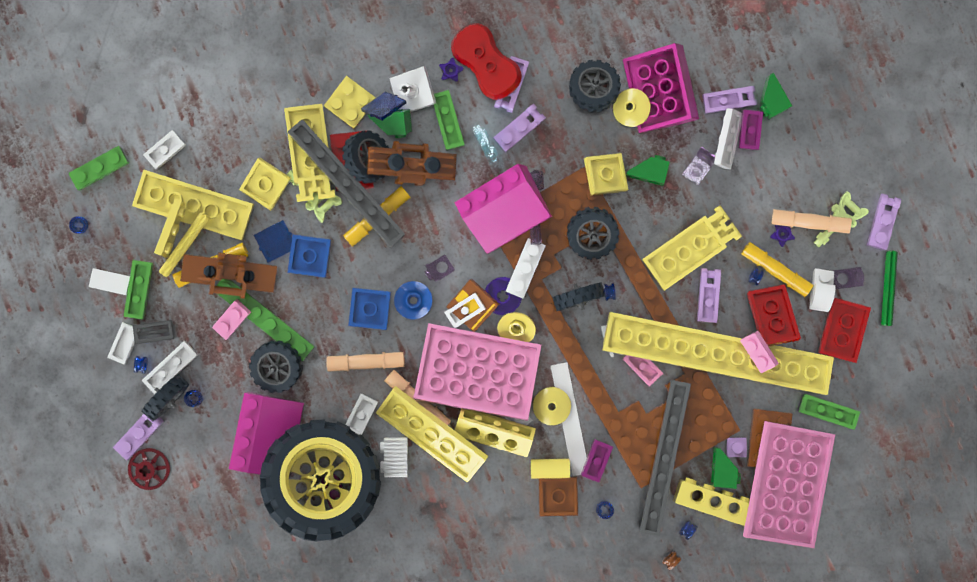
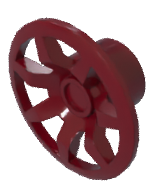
[128,448,170,490]

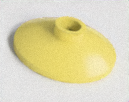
[613,89,651,127]
[497,312,536,342]
[533,387,571,425]

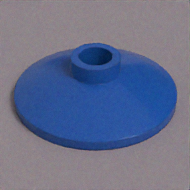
[394,281,432,320]

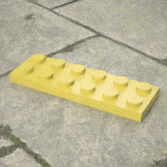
[132,170,254,241]
[376,386,488,482]

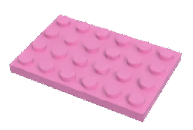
[413,323,541,421]
[743,421,835,548]

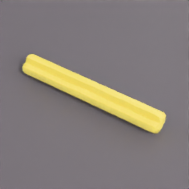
[159,212,210,277]

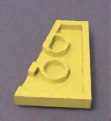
[154,198,186,258]

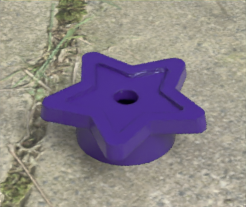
[439,58,464,82]
[770,225,795,247]

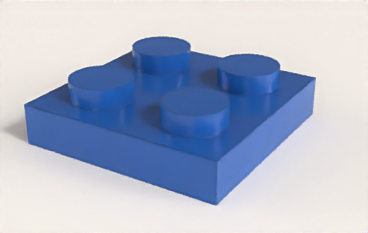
[287,235,332,278]
[348,288,391,330]

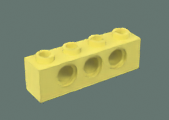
[455,408,536,457]
[673,477,750,526]

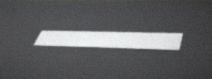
[551,362,587,476]

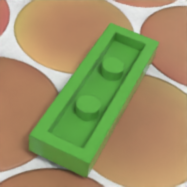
[434,90,465,151]
[68,146,129,191]
[123,260,153,320]
[798,394,860,430]

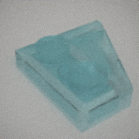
[472,125,498,164]

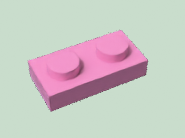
[212,299,251,340]
[740,331,779,373]
[622,355,663,387]

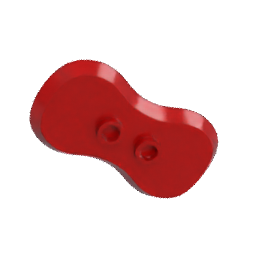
[451,23,522,100]

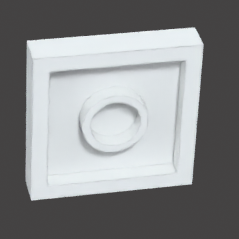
[389,66,437,112]

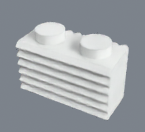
[380,437,408,477]

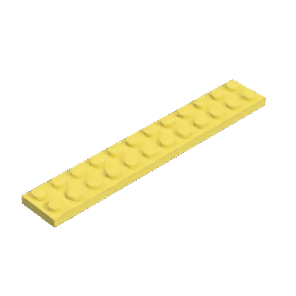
[602,312,834,395]

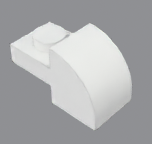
[809,268,836,312]

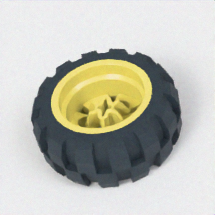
[260,419,381,542]

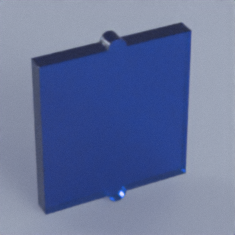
[361,91,407,121]
[254,220,293,263]

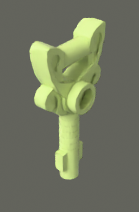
[287,170,342,223]
[813,191,869,247]

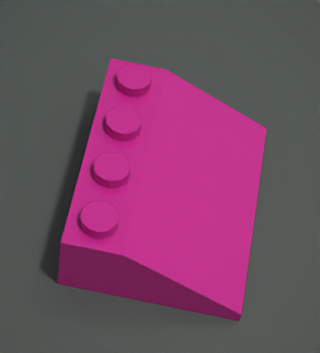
[623,43,699,133]
[455,164,552,254]
[229,392,304,476]

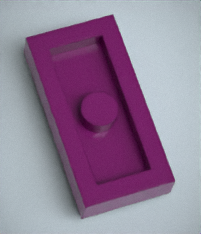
[739,110,763,150]
[580,439,613,483]

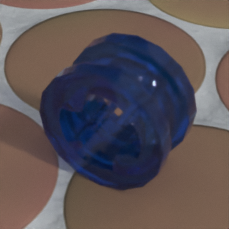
[69,216,88,234]
[748,267,764,286]
[604,283,616,301]
[134,356,148,374]
[184,390,203,407]
[596,501,614,519]
[679,520,698,540]

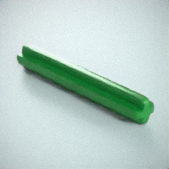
[881,250,898,326]

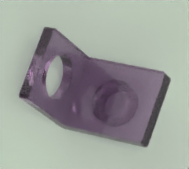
[682,147,715,185]
[424,255,455,282]
[833,267,864,289]

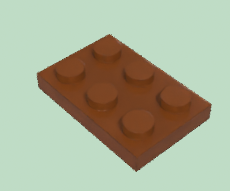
[747,409,793,467]

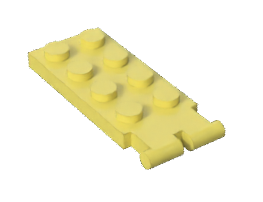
[284,104,335,202]
[642,205,742,291]

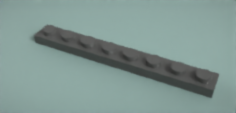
[288,119,405,248]
[640,380,691,536]

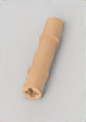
[771,209,852,234]
[327,352,405,372]
[384,370,451,425]

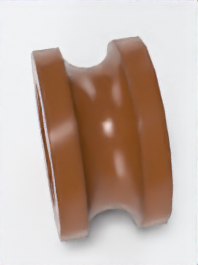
[662,551,681,570]

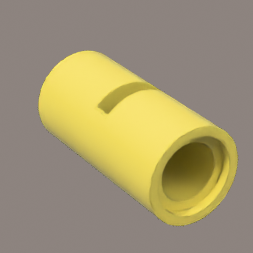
[531,459,570,479]

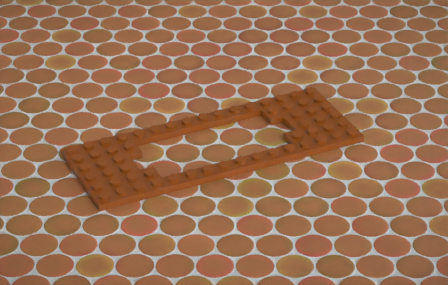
[501,167,740,488]

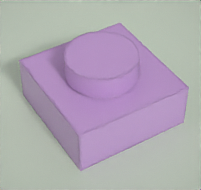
[726,437,747,457]

